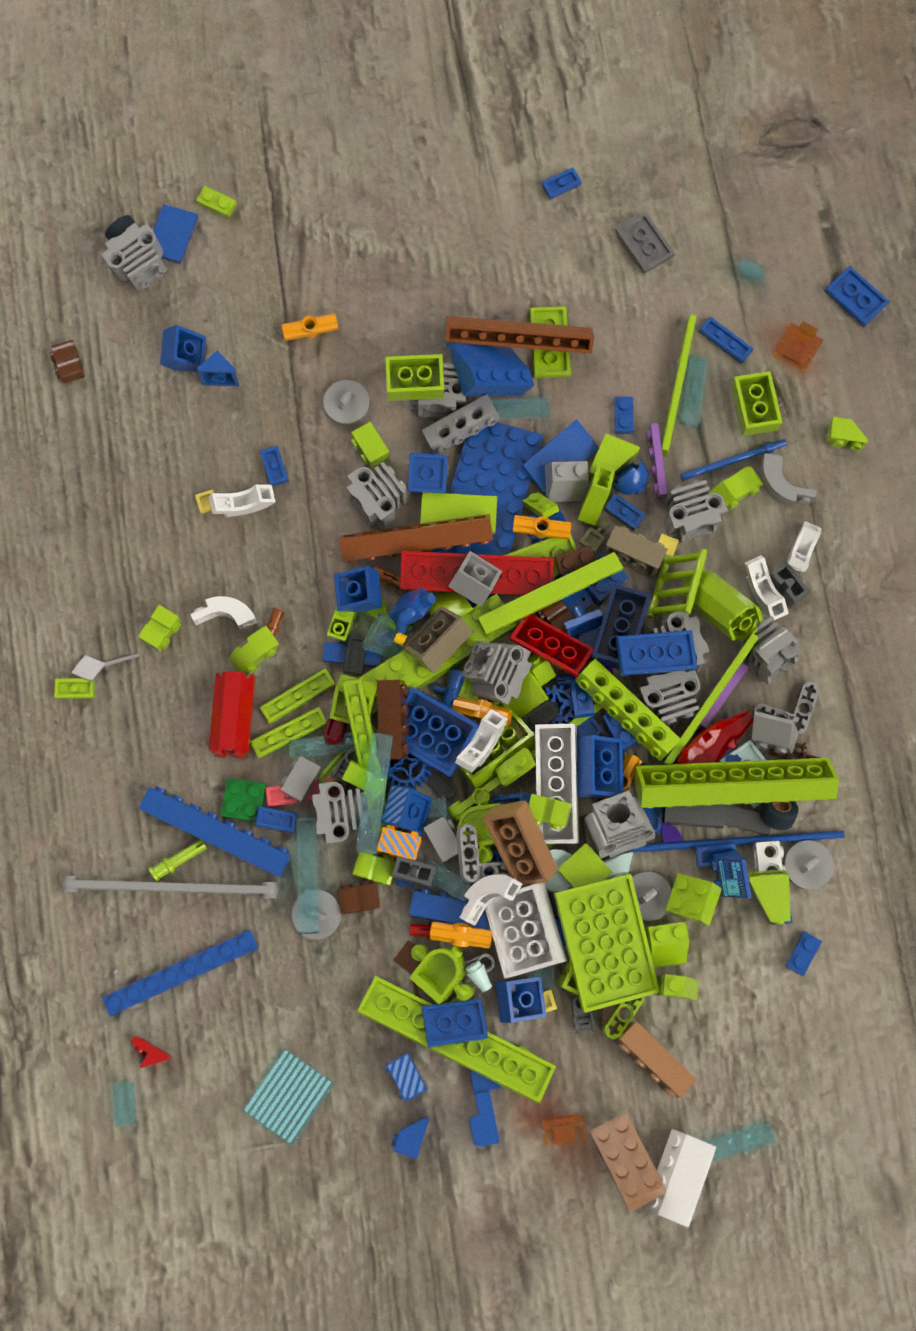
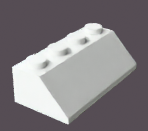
[644,1129,716,1227]

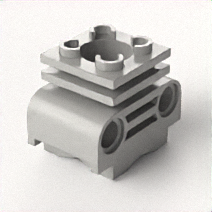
[101,223,168,291]
[410,362,466,419]
[347,462,407,529]
[664,480,728,544]
[650,612,709,673]
[738,616,802,686]
[461,641,532,705]
[635,670,700,728]
[312,782,368,844]
[584,791,655,859]

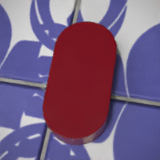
[323,717,348,745]

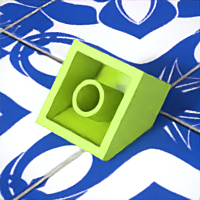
[330,674,377,724]
[645,922,690,968]

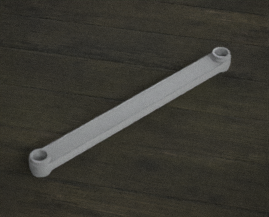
[62,876,278,899]

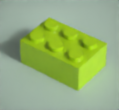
[385,354,444,401]
[730,371,783,436]

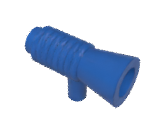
[433,669,465,708]

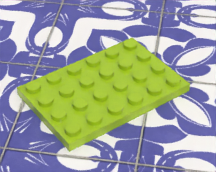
[554,874,660,1013]

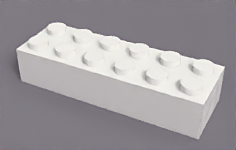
[535,724,579,844]

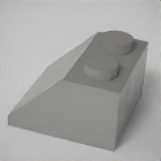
[545,461,589,502]
[448,551,502,607]
[752,711,799,755]

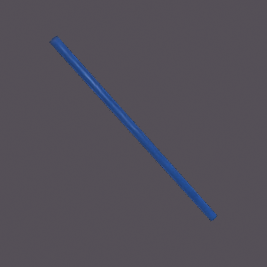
[631,830,845,853]

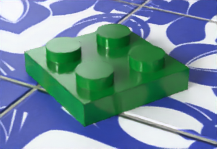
[220,778,266,822]

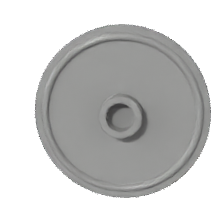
[323,380,370,425]
[784,840,834,890]
[632,872,672,921]
[292,890,341,940]

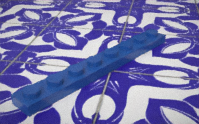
[102,930,259,1016]

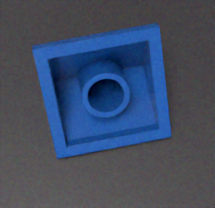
[197,350,239,386]

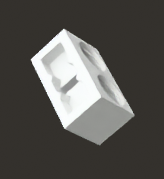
[752,841,786,871]

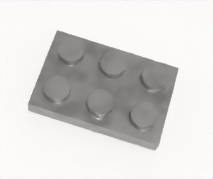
[615,211,675,274]

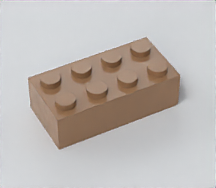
[483,800,558,886]
[616,1021,697,1098]
[590,1113,666,1212]

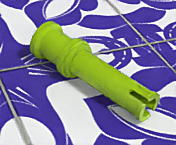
[148,839,207,882]

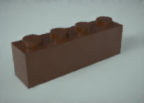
[377,680,409,760]

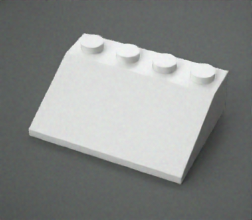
[485,883,567,979]

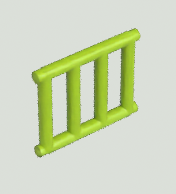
[647,549,707,618]

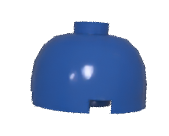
[612,459,649,495]

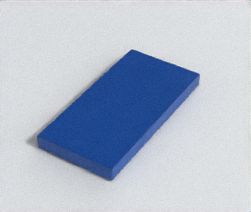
[521,419,599,495]
[616,630,697,676]

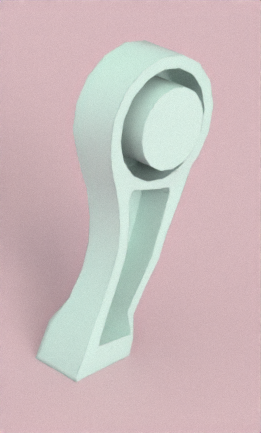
[538,849,633,893]

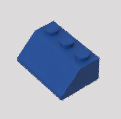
[577,735,623,799]

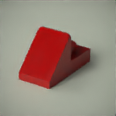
[131,1036,172,1068]

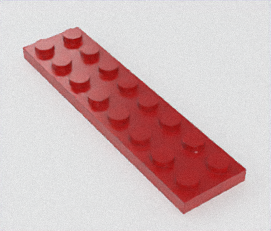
[400,551,554,596]

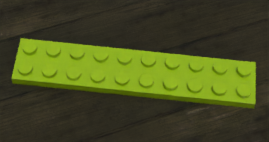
[357,976,556,1105]

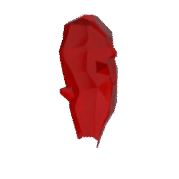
[677,710,754,764]

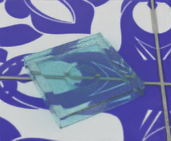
[361,613,413,658]

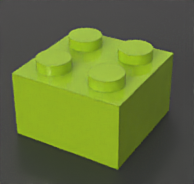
[665,873,722,926]

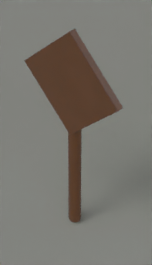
[393,940,421,997]

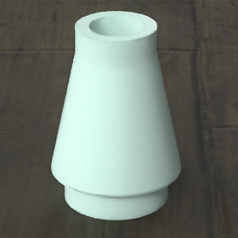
[466,961,492,992]

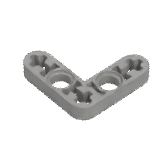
[752,682,819,735]
[456,824,510,883]

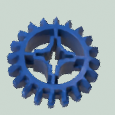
[382,756,433,790]

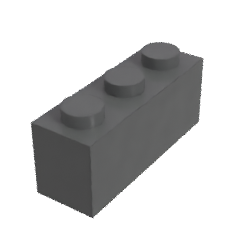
[664,804,725,829]

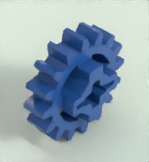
[545,685,575,724]

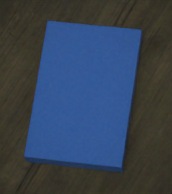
[153,204,198,264]
[824,266,890,327]
[421,998,488,1048]

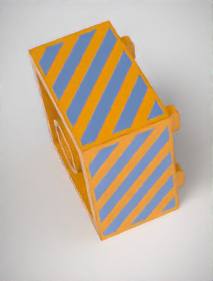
[377,825,422,861]

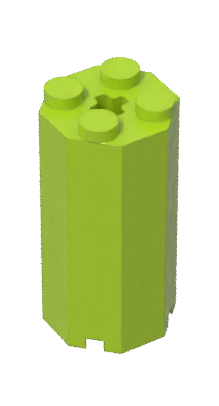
[683,568,763,641]

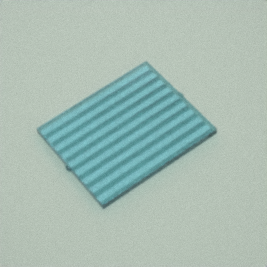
[242,1049,335,1146]

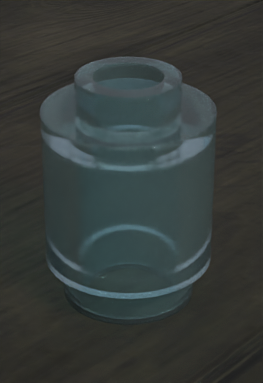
[737,258,765,283]

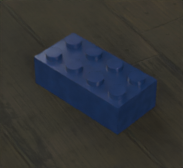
[592,584,651,670]

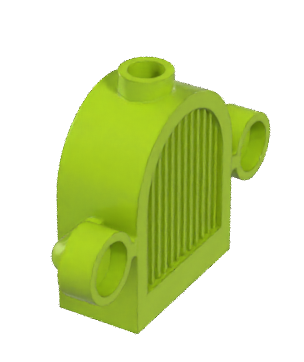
[457,788,503,863]
[410,944,474,1004]

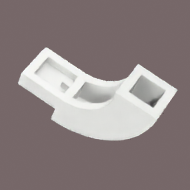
[208,485,276,517]
[787,521,822,572]
[744,555,789,620]
[191,596,257,630]
[455,709,508,773]
[460,874,522,926]

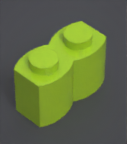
[352,849,396,886]

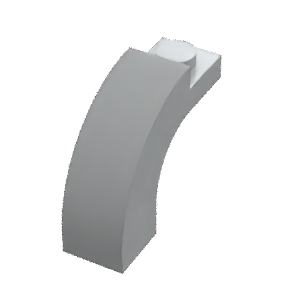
[760,453,817,507]

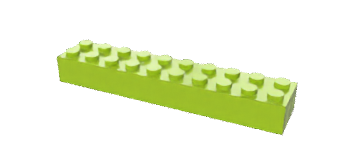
[333,594,517,720]
[635,758,839,808]

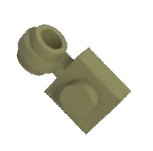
[579,518,611,554]

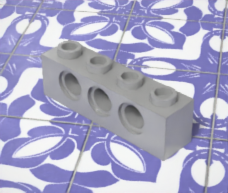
[422,394,500,454]

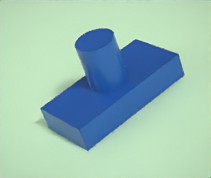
[564,606,603,637]

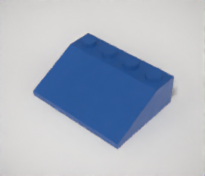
[448,343,534,396]
[405,687,480,777]

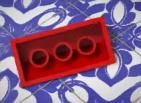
[509,614,594,677]

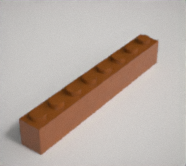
[444,316,594,354]
[339,514,493,563]

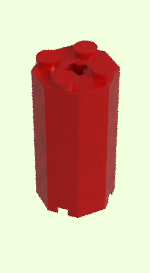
[208,671,256,759]

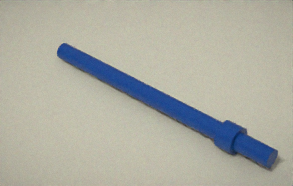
[680,439,787,481]

